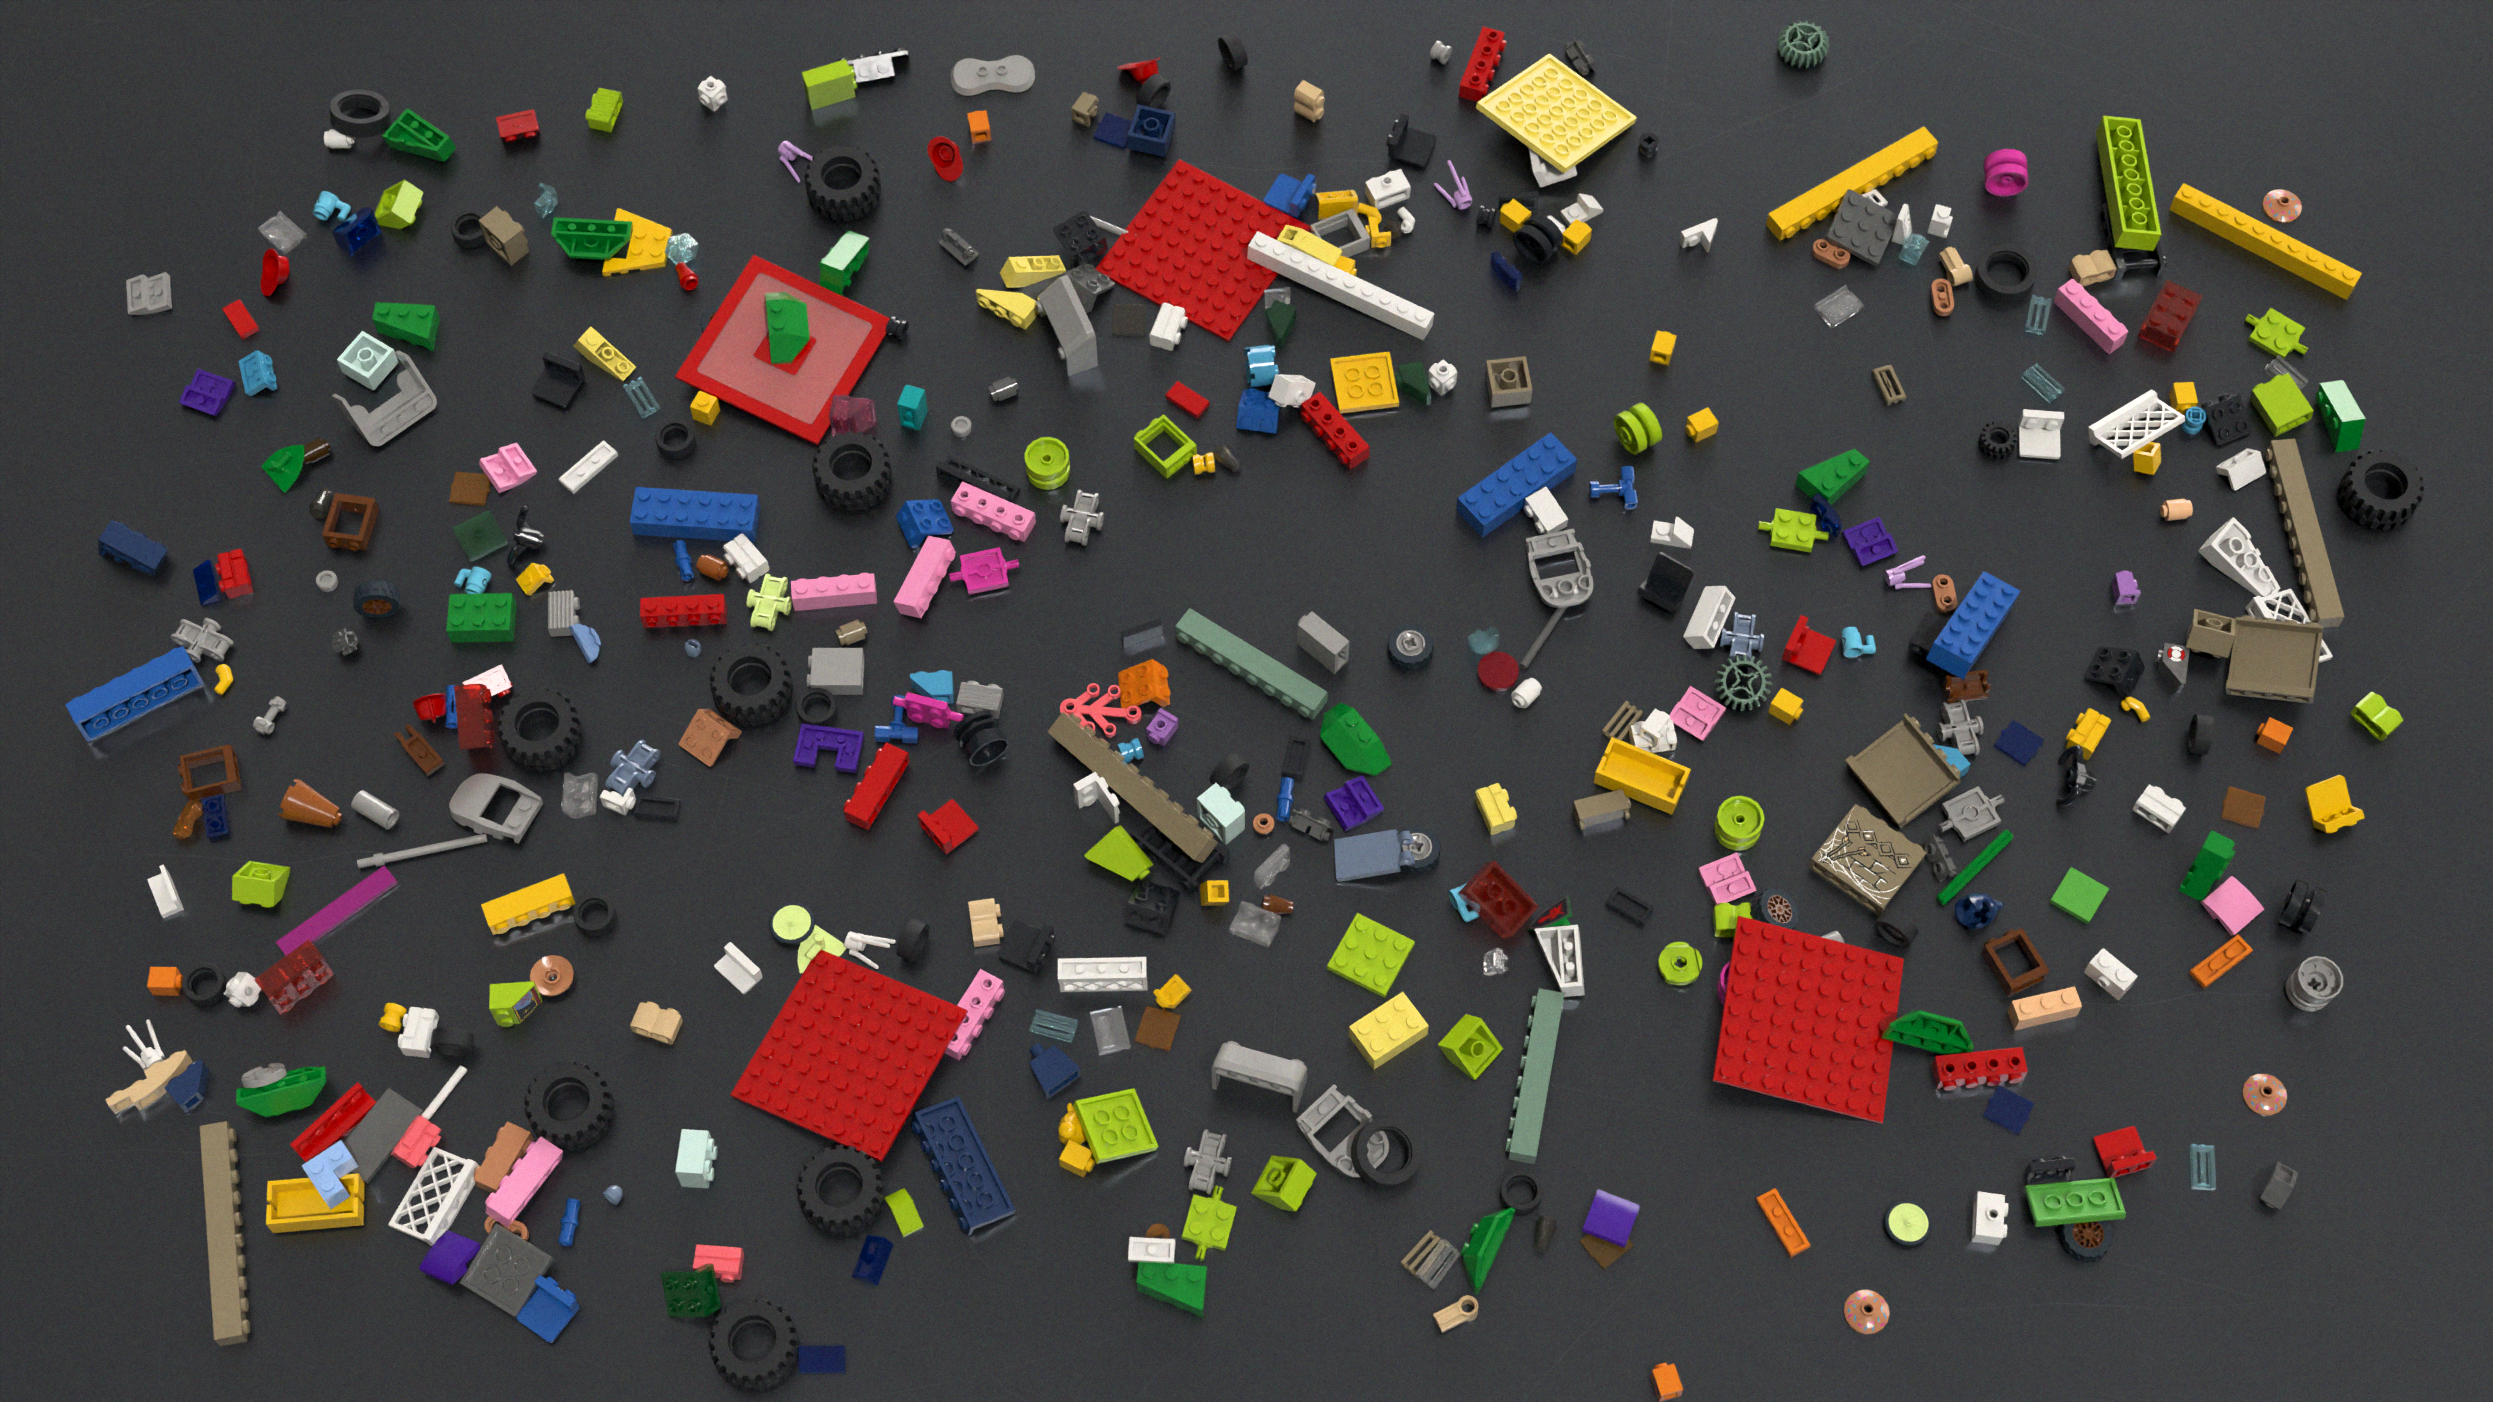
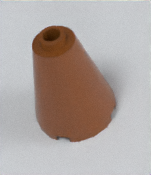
[278,778,343,828]

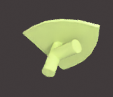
[797,925,847,973]

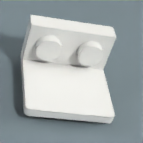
[1529,148,1577,188]
[2019,409,2064,459]
[1073,772,1120,824]

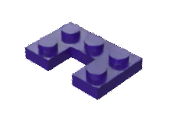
[793,724,865,773]

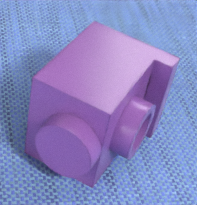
[2111,571,2141,605]
[1146,708,1178,746]

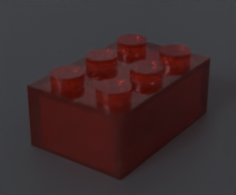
[2138,280,2203,352]
[454,683,496,751]
[1458,860,1539,939]
[254,939,334,1014]

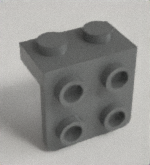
[1063,264,1115,313]

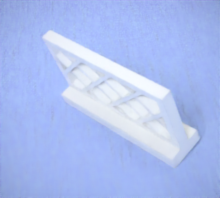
[2089,390,2185,459]
[2245,589,2333,663]
[1058,957,1148,992]
[388,1147,479,1246]

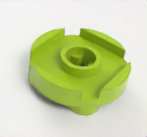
[1658,942,1702,985]

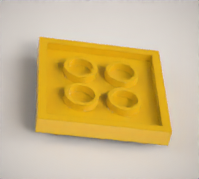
[1330,352,1399,414]

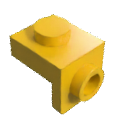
[1365,217,1391,248]
[516,563,554,595]
[1153,974,1192,1009]

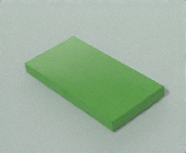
[2024,1178,2126,1227]

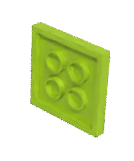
[1327,913,1415,998]
[1073,1088,1158,1164]

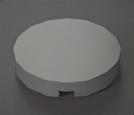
[241,1063,287,1088]

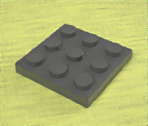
[1824,189,1899,267]
[460,1223,554,1317]

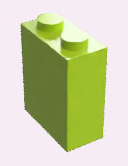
[802,59,857,110]
[2250,373,2314,437]

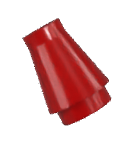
[675,262,698,290]

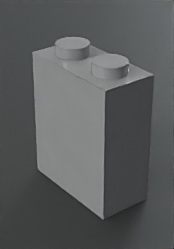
[1297,611,1349,674]
[807,648,865,695]

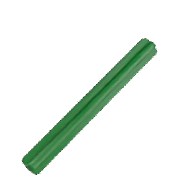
[1936,830,2013,905]

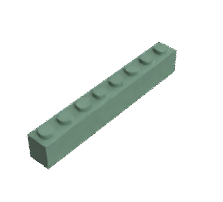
[1175,608,1328,720]
[1505,988,1565,1164]

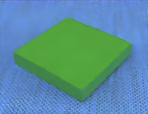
[2049,867,2109,924]

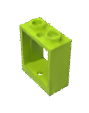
[1134,414,1197,479]

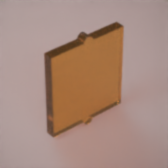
[449,472,491,505]
[2221,786,2266,829]
[1135,1006,1181,1051]
[1580,1234,1634,1270]

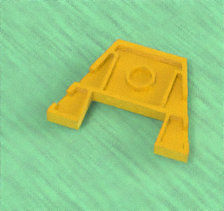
[602,208,673,276]

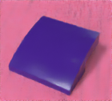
[179,368,236,416]
[1841,516,1899,567]
[1324,776,1384,831]
[1582,1190,1640,1248]
[419,1230,481,1285]

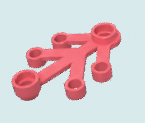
[1060,683,1142,738]

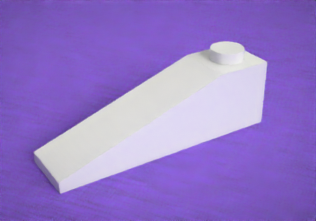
[2198,517,2280,603]

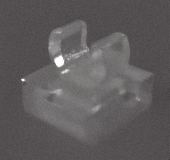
[1484,948,1508,976]

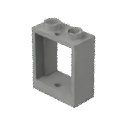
[1310,208,1370,258]

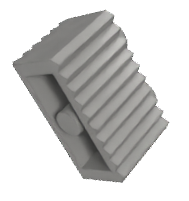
[548,590,580,637]
[956,681,1004,719]

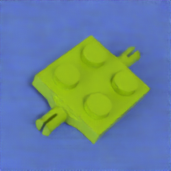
[2245,308,2309,360]
[1758,508,1829,552]
[1181,1186,1237,1261]

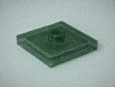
[452,510,508,562]

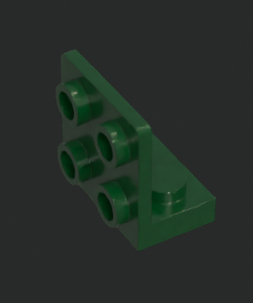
[661,1264,721,1317]

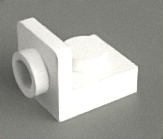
[600,788,636,816]

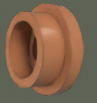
[1253,814,1274,835]

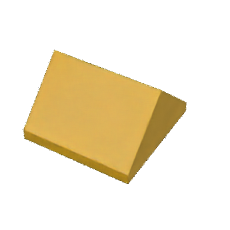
[1315,190,1358,220]

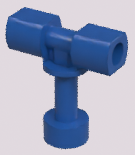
[1589,466,1638,509]
[875,695,918,743]

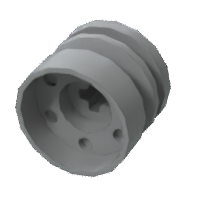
[2286,956,2343,1012]

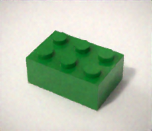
[446,593,517,643]

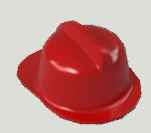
[1117,57,1160,83]
[927,136,963,181]
[261,248,290,296]
[412,693,447,724]

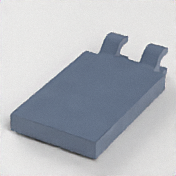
[1334,829,1415,882]

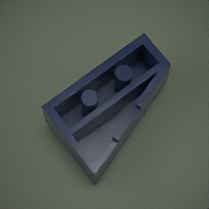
[98,520,168,576]

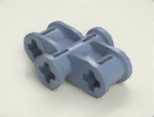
[1719,612,1764,669]
[605,740,660,797]

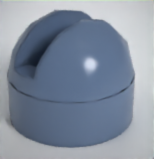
[684,639,702,657]
[603,1185,623,1205]

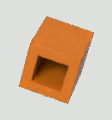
[967,110,991,143]
[2256,717,2293,754]
[147,967,184,996]
[1650,1363,1683,1402]

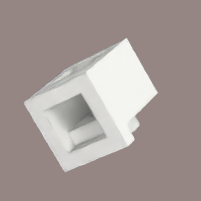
[1927,204,1953,238]
[1639,709,1671,747]

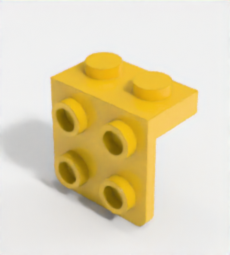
[2305,775,2364,833]

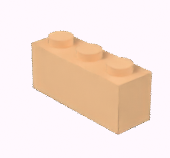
[2007,987,2082,1031]

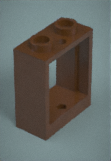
[322,493,379,551]
[178,744,242,802]
[1981,928,2050,997]

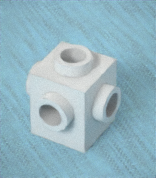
[697,76,728,112]
[1428,359,1457,396]
[224,972,264,1008]

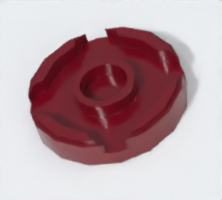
[1477,651,1519,692]

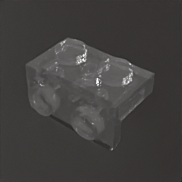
[562,773,598,819]
[1229,901,1281,948]

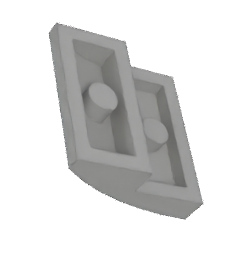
[126,272,172,315]

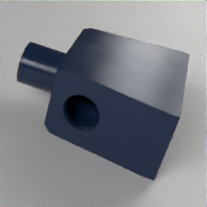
[1029,1043,1081,1099]

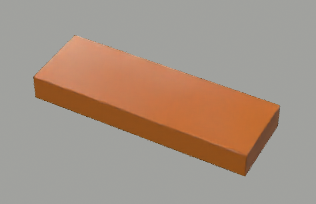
[2189,934,2253,989]
[1755,1188,1811,1258]

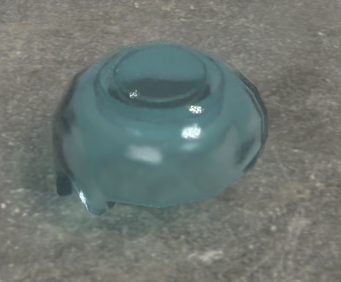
[1467,627,1500,654]

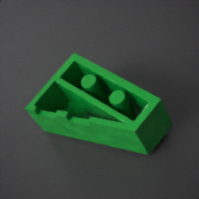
[382,108,457,162]
[819,230,869,296]
[372,302,440,352]
[2315,380,2366,453]
[1795,449,1870,510]
[2178,830,2236,902]
[1136,1262,1207,1319]

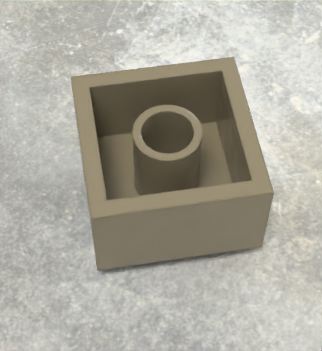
[479,206,529,266]
[1485,356,1533,407]
[2186,609,2236,658]

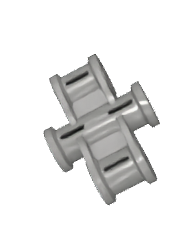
[1060,489,1104,546]
[170,618,234,663]
[1937,699,1984,755]
[1183,1129,1232,1195]

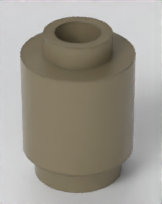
[835,619,868,646]

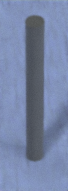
[1520,607,1567,669]

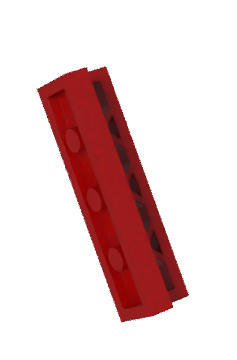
[290,1082,376,1162]

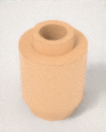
[2160,499,2193,521]

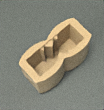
[1294,80,1325,122]
[2068,250,2117,286]
[968,898,1004,947]
[630,1001,683,1045]

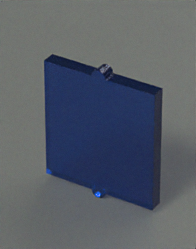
[1093,112,1132,149]
[1994,720,2044,766]
[1983,1085,2034,1135]

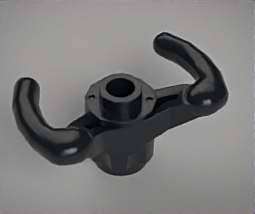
[507,506,544,565]
[2056,745,2096,806]

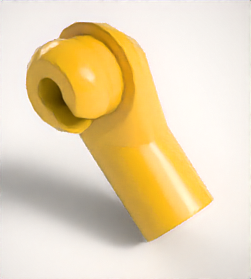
[1358,203,1382,224]
[214,664,233,695]
[2121,696,2151,722]

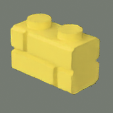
[1474,783,1517,835]

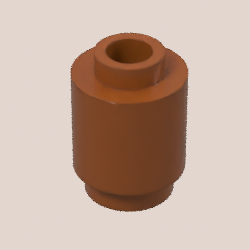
[696,554,729,581]

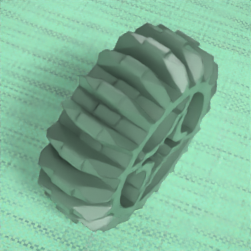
[1777,20,1829,68]
[1715,654,1772,711]

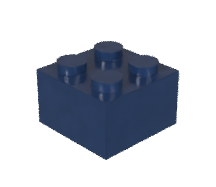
[1127,104,1176,157]

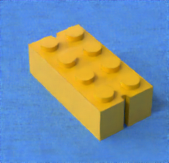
[1593,737,1691,815]
[266,1173,365,1233]

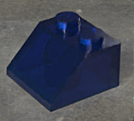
[332,208,381,256]

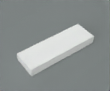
[559,440,618,494]

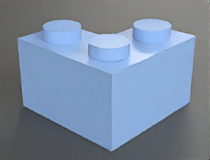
[302,1140,358,1209]

